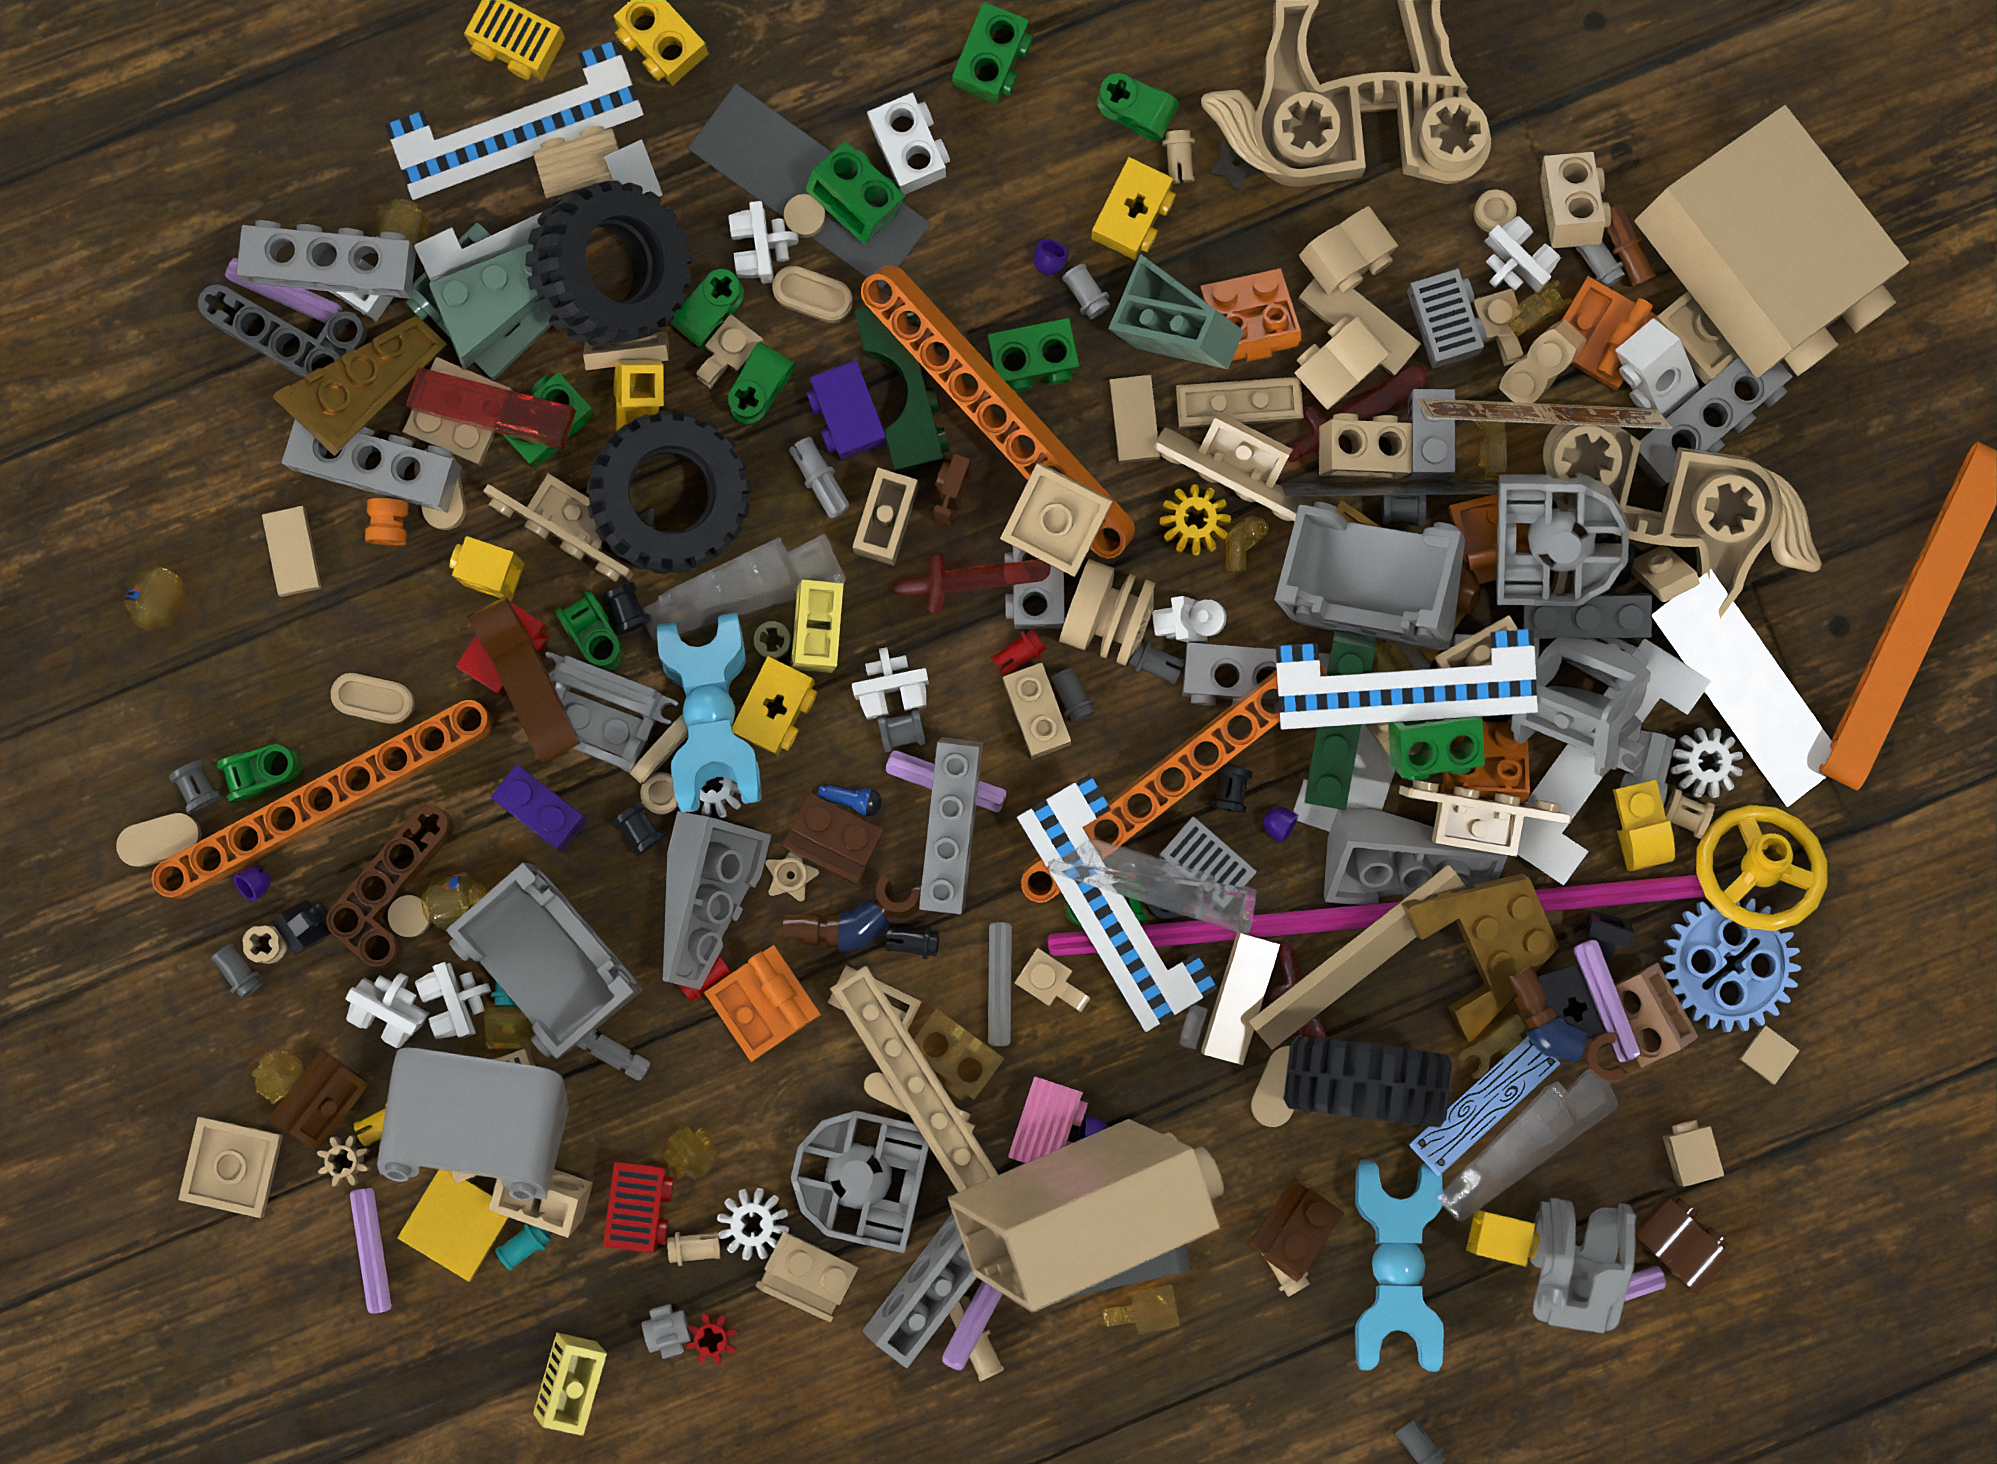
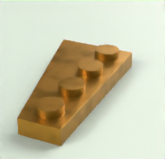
[273,315,447,456]

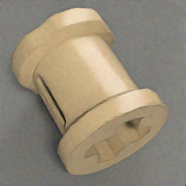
[1664,788,1715,839]
[243,925,288,964]

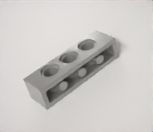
[236,220,416,299]
[1636,356,1793,490]
[282,419,462,513]
[1182,642,1330,710]
[919,737,983,914]
[862,1212,976,1368]

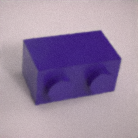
[806,360,887,461]
[491,764,588,852]

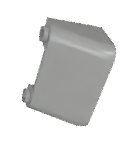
[1274,502,1465,650]
[446,863,643,1059]
[377,1048,569,1201]

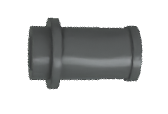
[1129,640,1185,685]
[1050,667,1095,724]
[211,943,262,999]
[1394,1417,1446,1464]

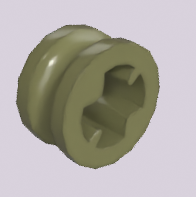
[753,621,792,660]

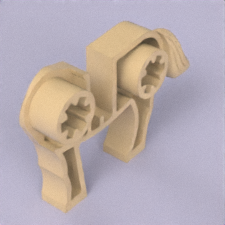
[1201,0,1491,187]
[1543,424,1822,622]

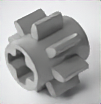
[642,1304,692,1359]

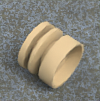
[1059,559,1156,666]

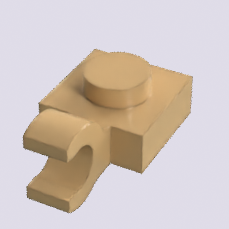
[1472,288,1525,366]
[696,314,764,389]
[1014,948,1091,1012]

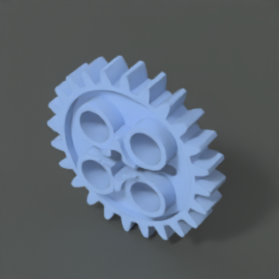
[1661,898,1801,1032]

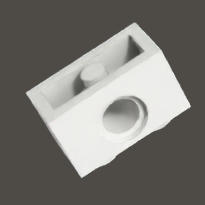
[1615,318,1700,418]

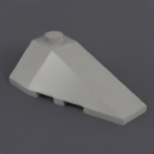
[663,811,771,990]

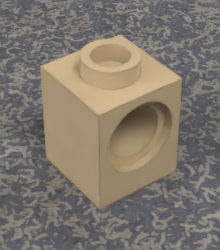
[1663,1120,1725,1187]

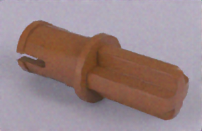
[1605,204,1656,288]

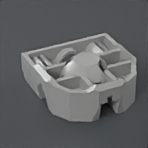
[1496,475,1629,606]
[791,1110,929,1253]

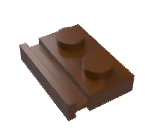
[934,454,971,528]
[782,793,884,886]
[268,1051,370,1151]
[1247,1177,1344,1282]

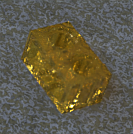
[913,1009,1005,1101]

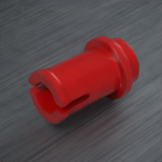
[991,629,1047,676]
[678,955,731,1002]

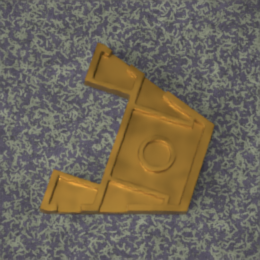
[1401,873,1559,1043]

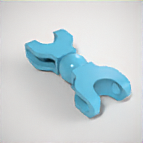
[657,612,762,813]
[1355,1159,1444,1372]

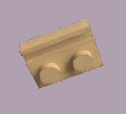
[756,1231,859,1323]

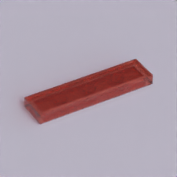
[406,367,576,450]

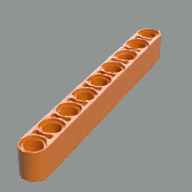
[861,265,1135,559]
[1818,441,1997,791]
[1021,660,1326,903]
[152,700,493,899]

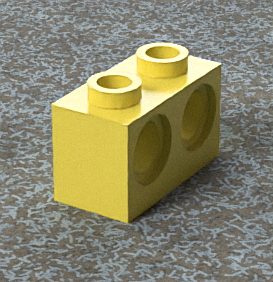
[791,580,844,673]

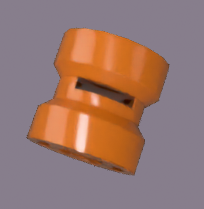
[365,498,409,545]

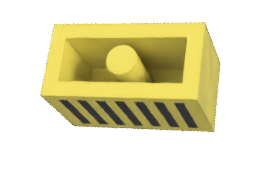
[533,1333,607,1436]

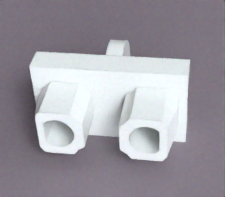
[729,201,799,284]
[1485,216,1561,293]
[1152,596,1227,644]
[852,647,929,720]
[415,962,491,1039]
[345,973,430,1048]

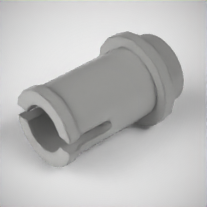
[1576,241,1625,288]
[1062,264,1111,319]

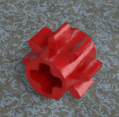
[686,1312,739,1365]

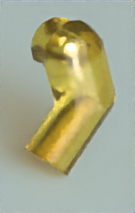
[1226,516,1269,573]

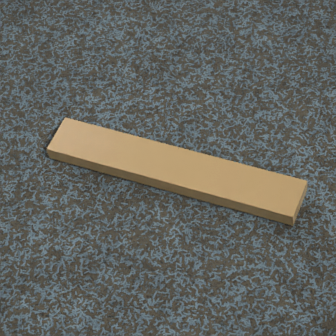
[1249,865,1468,1050]
[830,966,999,1193]

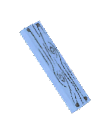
[1409,1036,1561,1177]

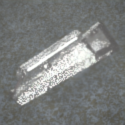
[642,534,846,640]
[1046,838,1257,935]
[1436,1069,1618,1221]

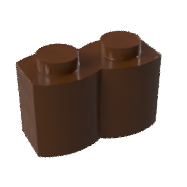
[1635,1197,1732,1294]

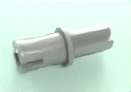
[789,437,849,518]

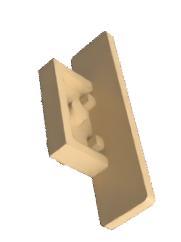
[1153,411,1312,521]
[484,474,633,582]
[1399,780,1572,856]

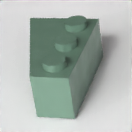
[429,244,539,370]
[1108,254,1244,369]

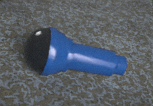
[817,785,881,817]

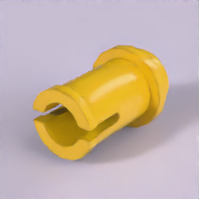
[354,1103,387,1147]

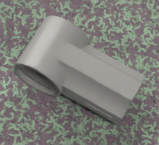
[1616,730,1676,808]

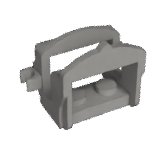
[1508,637,1651,776]
[545,652,679,773]
[1530,1198,1636,1333]

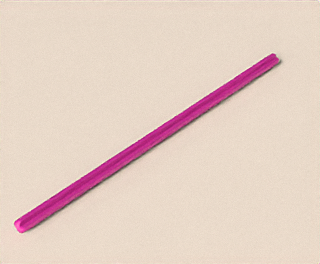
[1048,875,1705,956]

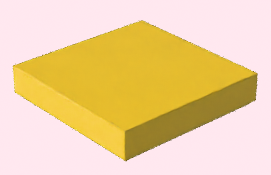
[398,1169,510,1282]

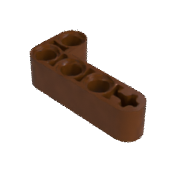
[467,597,581,764]
[326,805,454,968]

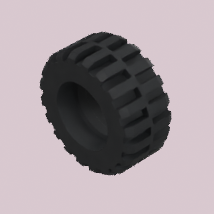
[525,181,693,347]
[586,410,751,574]
[1284,1036,1453,1127]

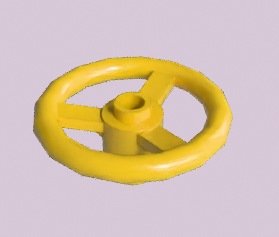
[1696,805,1827,931]

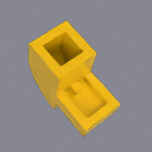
[614,359,664,432]
[1613,779,1675,871]

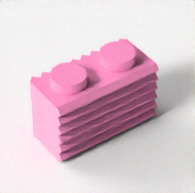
[1008,1076,1088,1163]

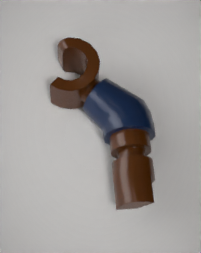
[782,874,922,951]
[1509,965,1628,1080]

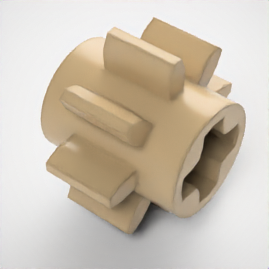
[317,1135,371,1187]

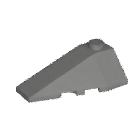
[1324,807,1508,905]

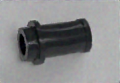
[886,924,940,960]

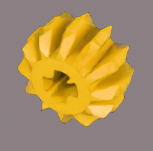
[1160,484,1231,556]

